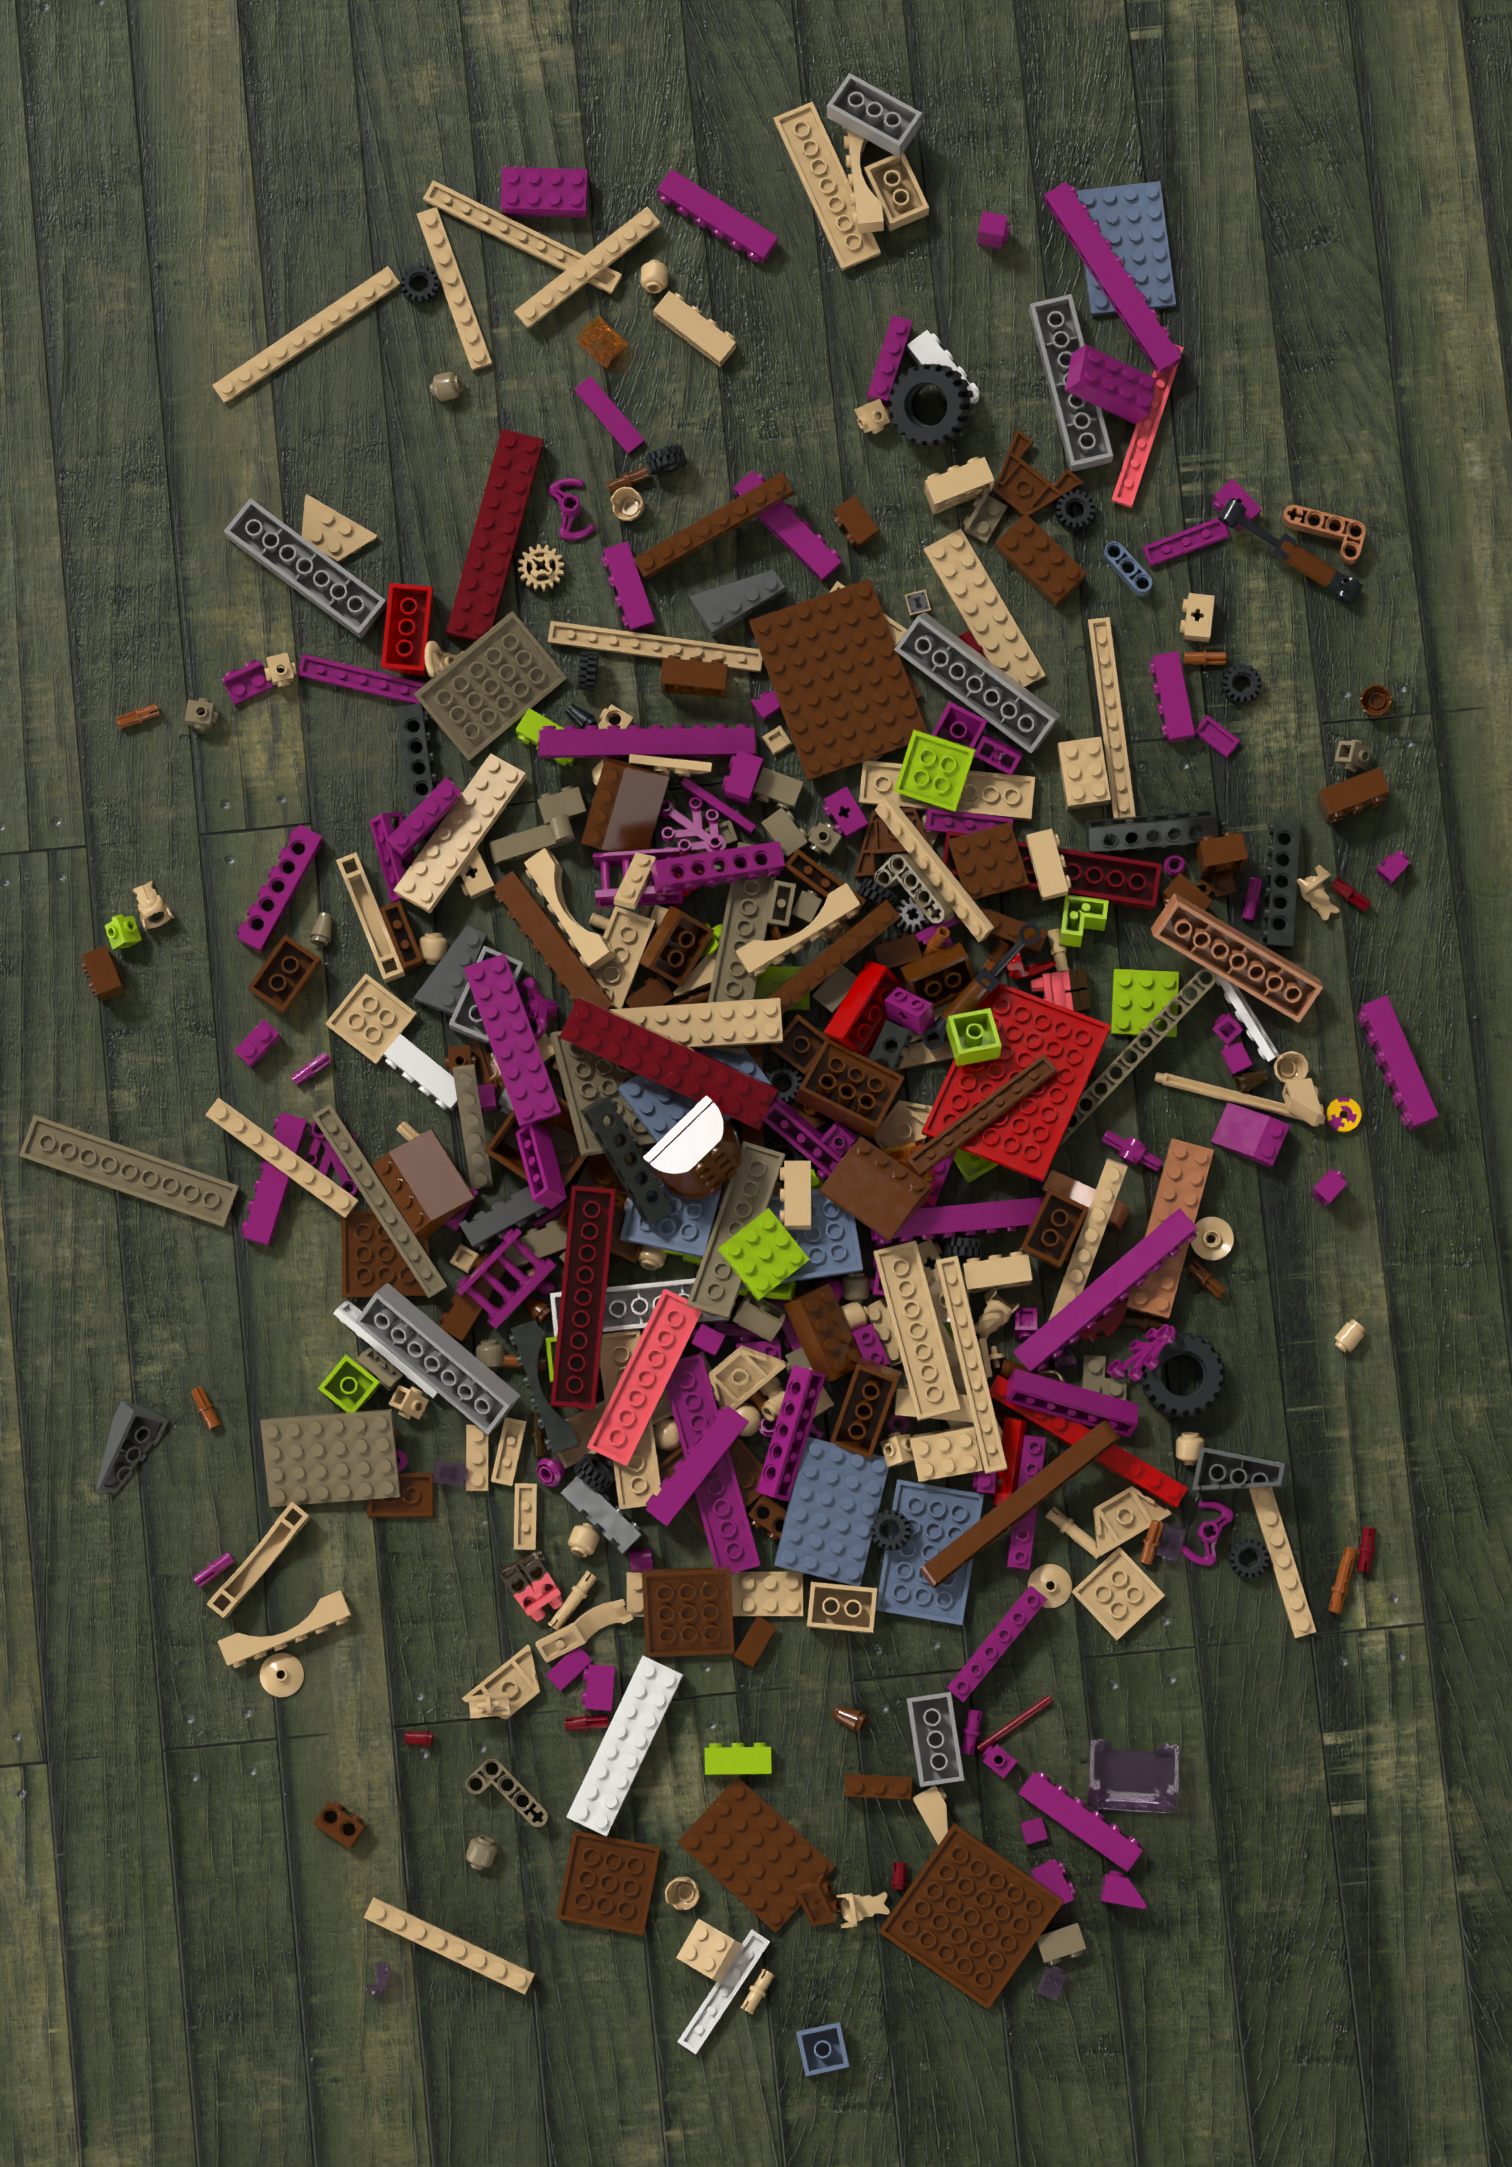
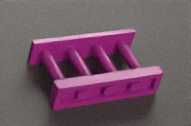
[593,847,683,909]
[456,1228,556,1329]

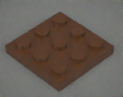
[948,822,1029,901]

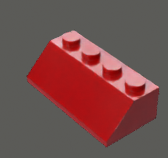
[381,583,434,676]
[824,961,907,1057]

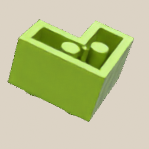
[1059,895,1109,947]

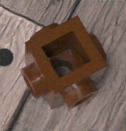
[445,1046,476,1076]

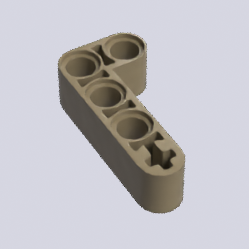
[488,815,575,865]
[874,854,954,923]
[466,1759,549,1827]

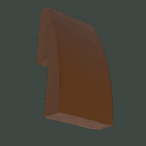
[733,1616,777,1668]

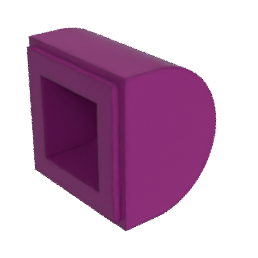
[629,1548,653,1572]

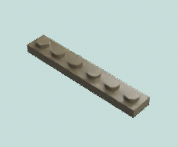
[453,1064,493,1189]

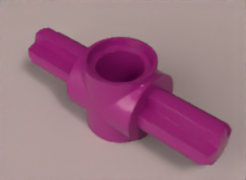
[1102,1131,1163,1171]
[713,1322,778,1343]

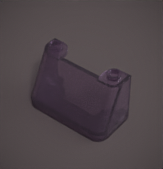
[1087,1739,1179,1813]

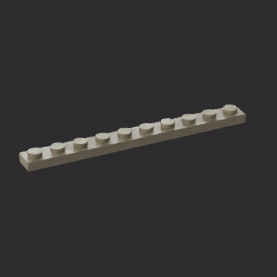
[312,1104,447,1299]

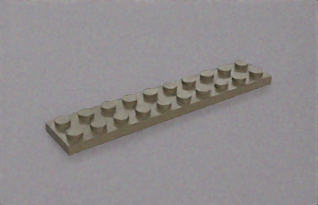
[703,842,776,1056]
[19,1115,239,1228]

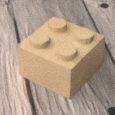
[676,1919,743,1983]

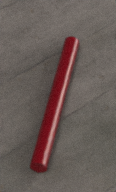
[976,1695,1053,1753]

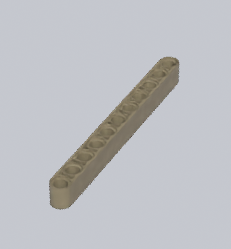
[1059,968,1216,1146]

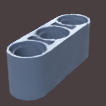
[1103,541,1152,597]

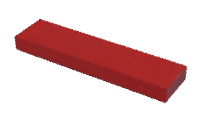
[993,1417,1026,1505]

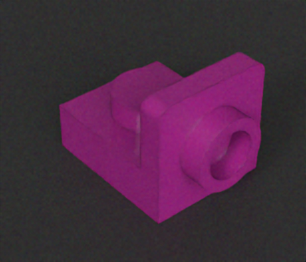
[1015,1307,1037,1343]

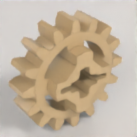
[518,544,565,592]

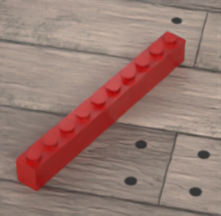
[989,1375,1188,1508]

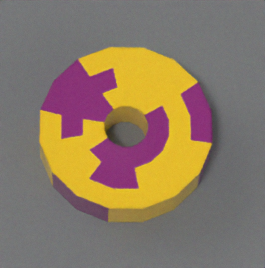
[1326,1097,1362,1133]

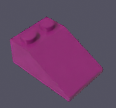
[1211,1102,1290,1168]

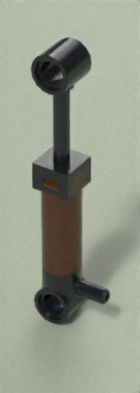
[1217,499,1363,605]
[922,923,1041,1050]

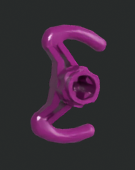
[549,478,595,540]
[517,977,558,1041]
[1180,1500,1234,1566]

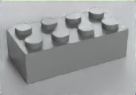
[827,73,922,158]
[449,946,525,1046]
[906,1692,964,1787]

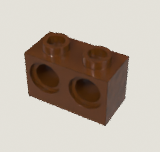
[748,1494,787,1543]
[313,1801,366,1849]

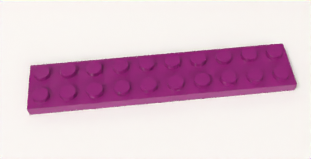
[666,1353,761,1574]

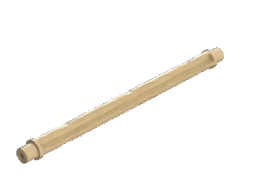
[1154,1072,1326,1125]

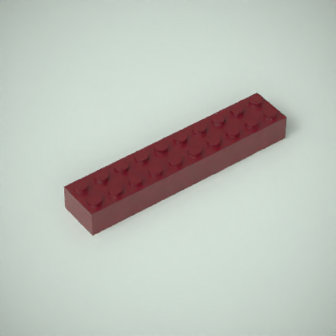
[446,429,544,644]
[942,830,1162,911]
[560,996,778,1130]
[551,1186,616,1411]

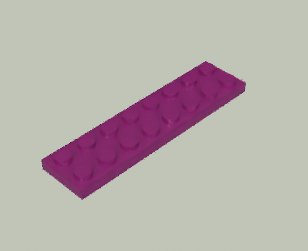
[464,953,561,1128]

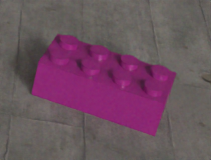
[501,167,588,218]
[1065,345,1156,424]

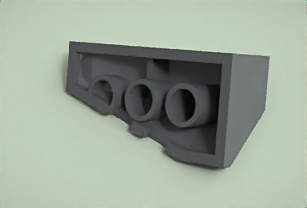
[96,1400,168,1494]

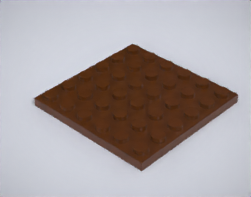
[878,1822,1064,2009]

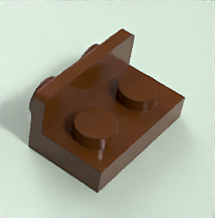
[795,1874,841,1927]

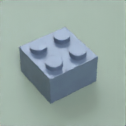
[796,2022,849,2076]

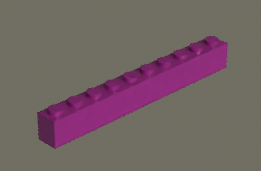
[1044,182,1182,376]
[537,724,755,758]
[1013,1208,1199,1374]

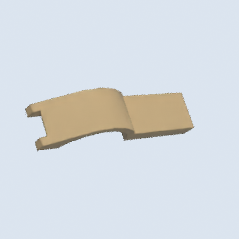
[536,1599,634,1663]

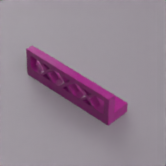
[369,812,414,902]

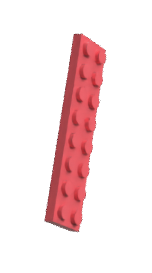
[587,1288,702,1467]

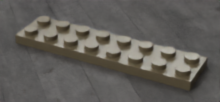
[687,1141,786,1319]

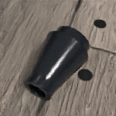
[565,703,597,729]

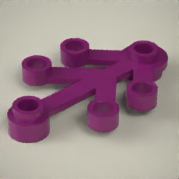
[659,797,726,854]
[304,1121,367,1196]
[1107,1324,1176,1381]

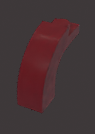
[1079,1298,1128,1343]

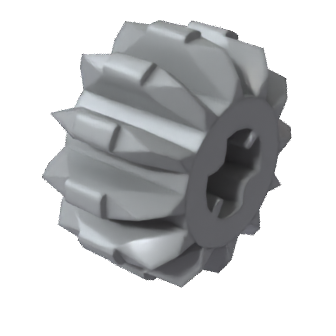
[896,897,930,934]

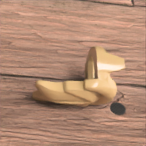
[1297,865,1339,921]
[133,881,174,931]
[974,1287,1019,1340]
[836,1892,890,1928]

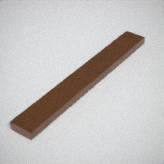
[906,1054,1058,1177]

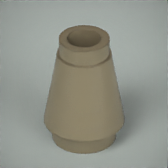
[310,913,332,947]

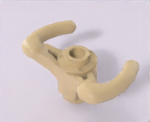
[424,641,464,678]

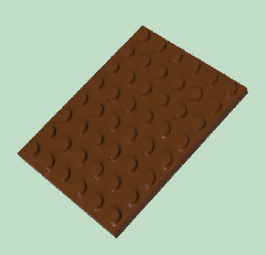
[749,579,928,782]

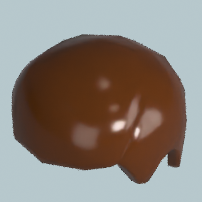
[1360,684,1393,717]

